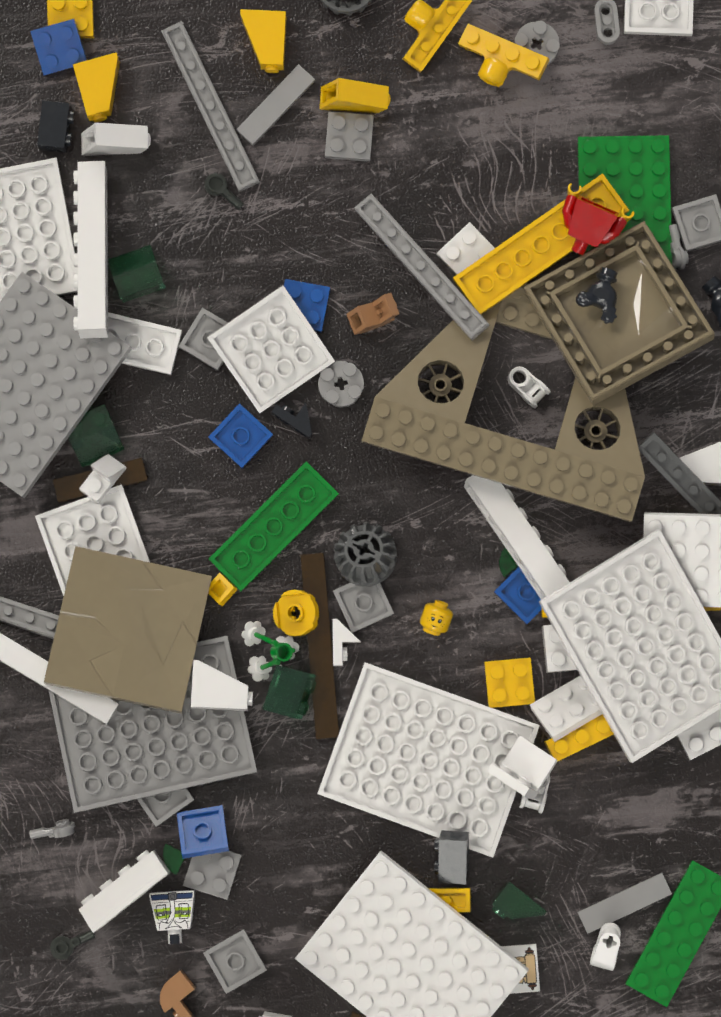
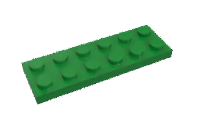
[209,462,339,592]
[625,860,721,1007]

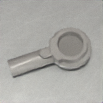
[669,224,689,270]
[29,819,75,839]

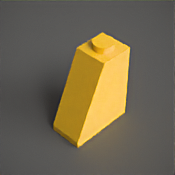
[240,9,287,73]
[73,52,120,122]
[320,78,391,113]

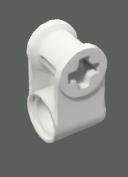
[508,366,551,409]
[519,775,550,814]
[590,923,621,971]

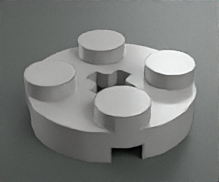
[514,21,560,65]
[318,361,364,407]

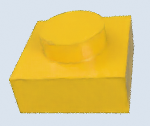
[208,573,238,606]

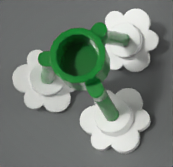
[241,621,299,682]

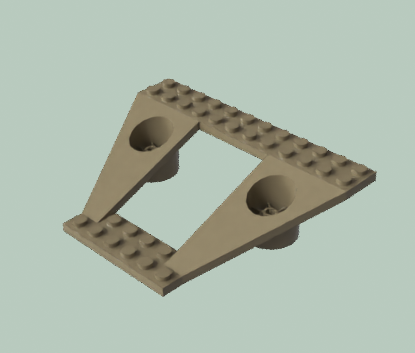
[362,283,645,522]

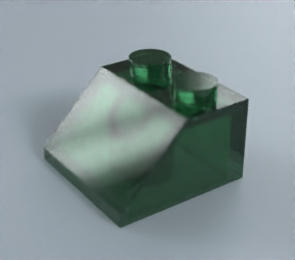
[108,245,165,303]
[68,404,125,467]
[263,665,316,719]
[491,880,547,919]

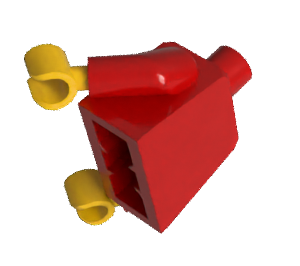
[562,183,634,255]

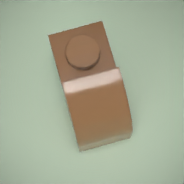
[346,293,399,335]
[160,969,196,1017]

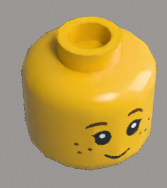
[420,600,453,636]

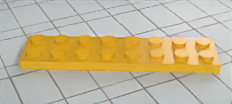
[453,173,629,315]

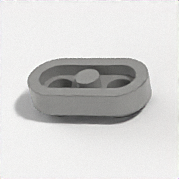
[594,0,620,45]

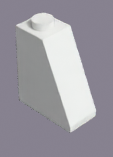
[81,123,151,156]
[680,442,721,486]
[191,660,253,711]

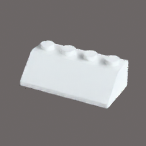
[79,850,171,933]

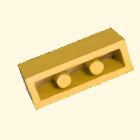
[544,714,613,762]

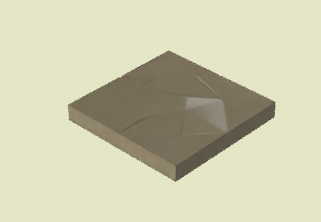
[524,221,715,406]
[44,546,212,714]

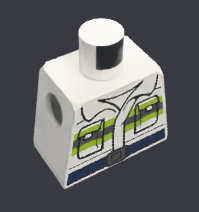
[149,890,196,944]

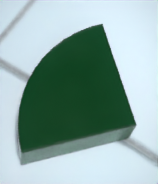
[499,548,518,578]
[163,844,185,875]

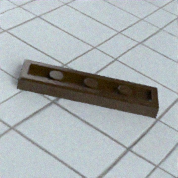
[53,458,148,503]

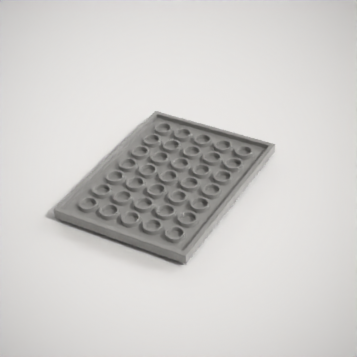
[0,272,132,498]
[49,636,257,813]

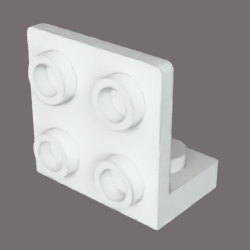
[487,736,557,800]

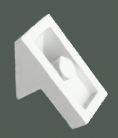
[79,454,126,504]
[333,619,361,666]

